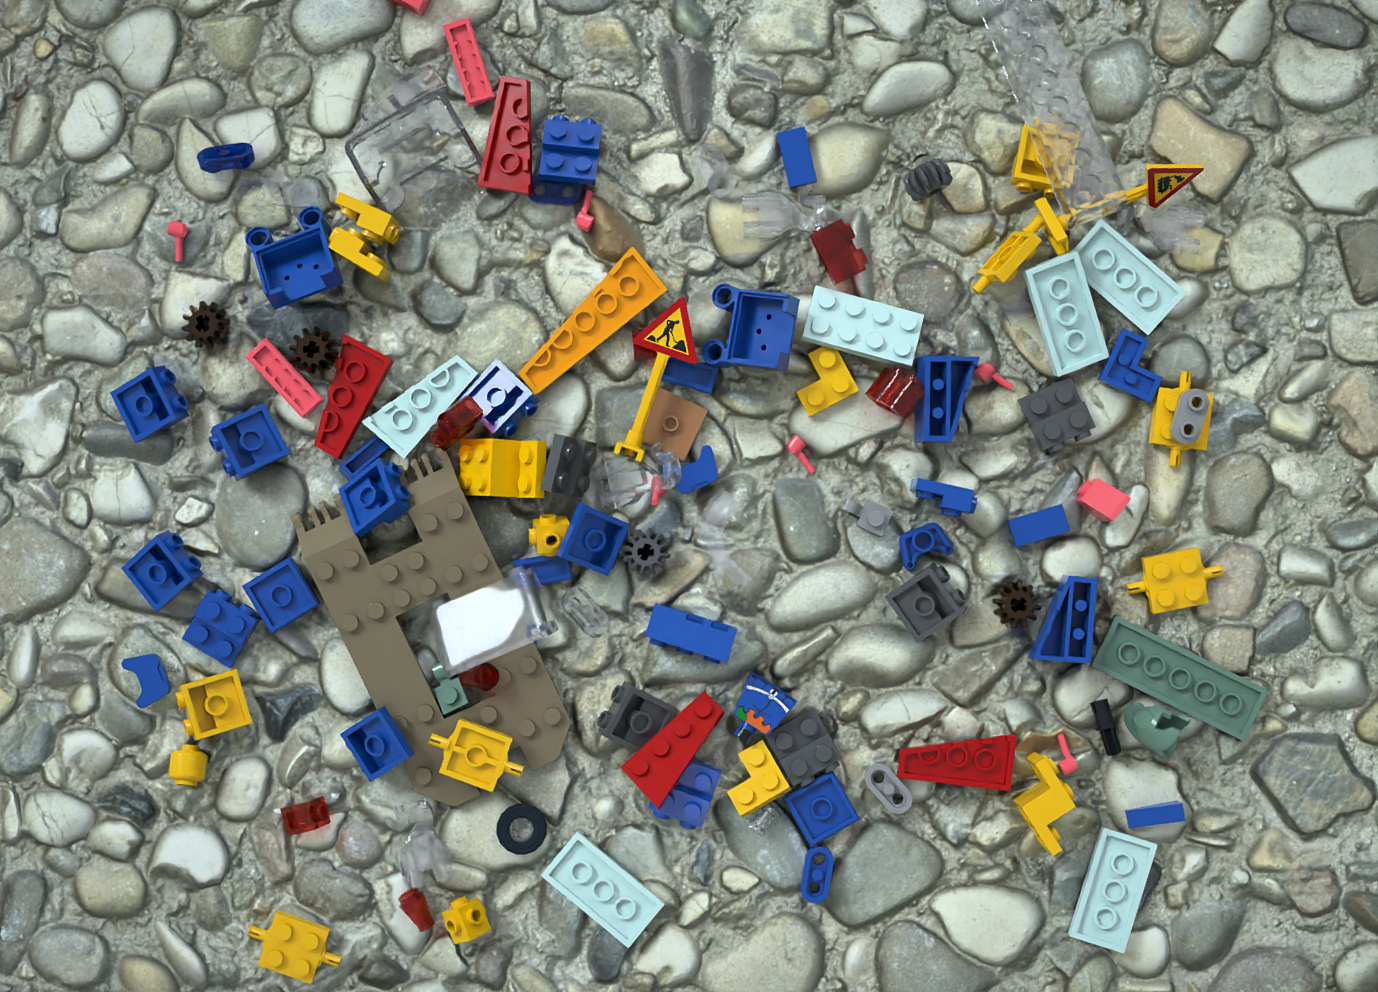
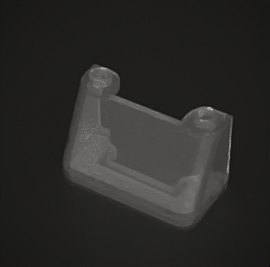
[345,90,483,214]
[427,565,559,678]

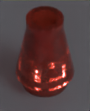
[459,662,499,691]
[398,887,435,932]

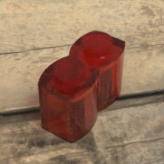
[809,219,868,286]
[865,367,925,419]
[429,395,483,451]

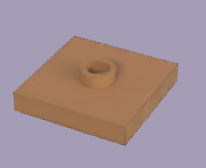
[643,387,708,461]

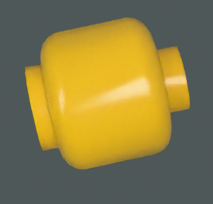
[168,745,208,787]

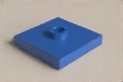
[242,556,321,634]
[783,770,860,847]

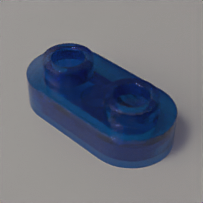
[197,143,255,173]
[527,174,582,207]

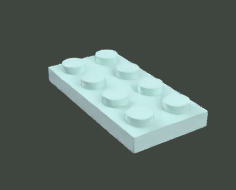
[1073,218,1187,335]
[1022,250,1109,377]
[801,286,924,370]
[1068,826,1157,953]
[541,830,665,948]

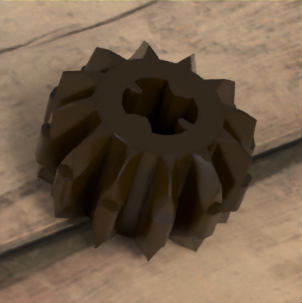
[181,301,231,349]
[289,326,339,375]
[992,580,1041,629]

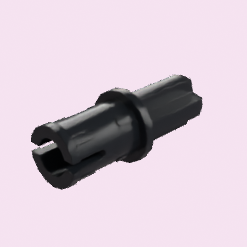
[1090,698,1121,756]

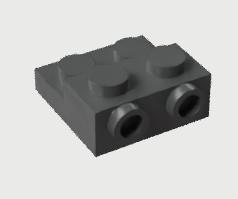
[1018,376,1096,453]
[540,434,597,497]
[885,562,967,643]
[597,681,678,752]
[764,707,842,787]

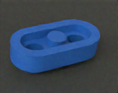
[800,845,834,903]

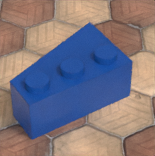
[914,355,980,443]
[1028,575,1098,664]
[645,603,737,664]

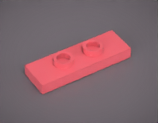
[443,17,495,108]
[245,338,325,419]

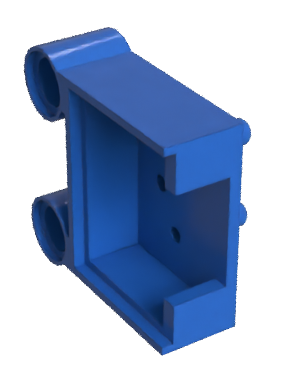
[245,206,344,309]
[702,283,800,372]

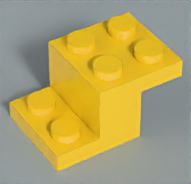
[458,438,547,498]
[1012,752,1076,856]

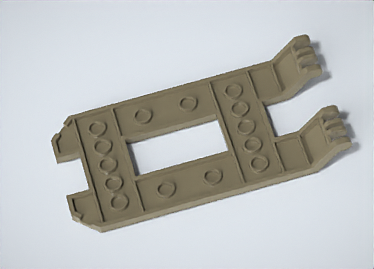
[290,445,571,807]

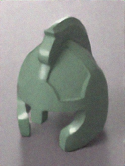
[1124,702,1191,759]

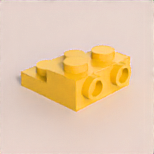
[1010,124,1079,199]
[335,191,401,245]
[328,227,392,283]
[175,669,252,741]

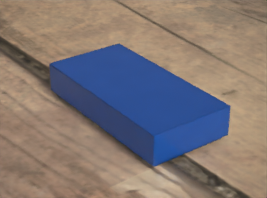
[777,127,817,189]
[661,357,719,395]
[1007,504,1070,547]
[513,555,573,588]

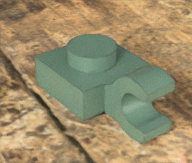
[432,662,472,716]

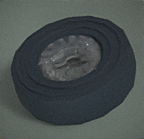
[496,803,547,855]

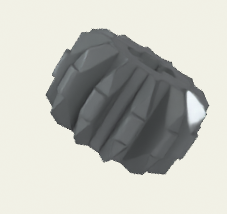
[903,158,953,201]
[622,528,670,576]

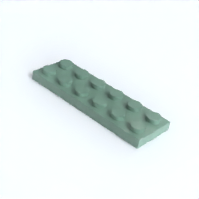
[1089,615,1269,741]

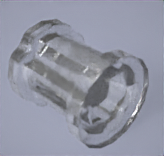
[744,804,781,837]

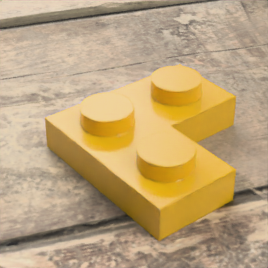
[796,346,859,417]
[727,739,791,818]

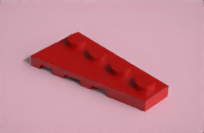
[620,691,725,811]

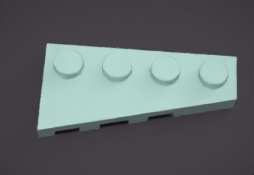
[362,355,479,459]

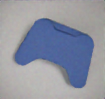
[664,445,718,494]
[898,522,954,570]
[122,653,172,708]

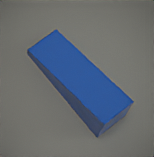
[338,435,390,482]
[1125,800,1186,828]

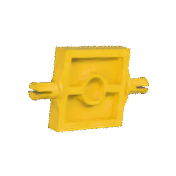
[971,216,1045,295]
[1149,371,1214,467]
[1126,547,1223,614]
[428,718,524,792]
[247,910,342,984]

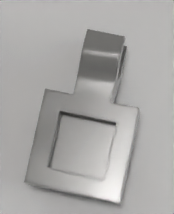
[841,499,894,537]

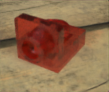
[280,796,330,836]

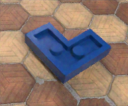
[1098,328,1163,404]

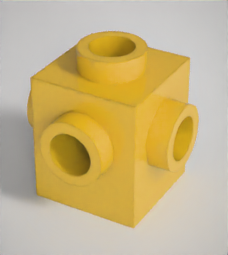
[528,514,570,557]
[442,896,491,944]

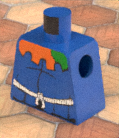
[733,671,798,743]

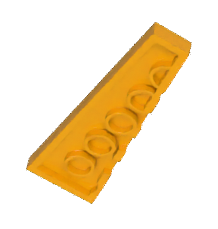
[518,247,668,396]

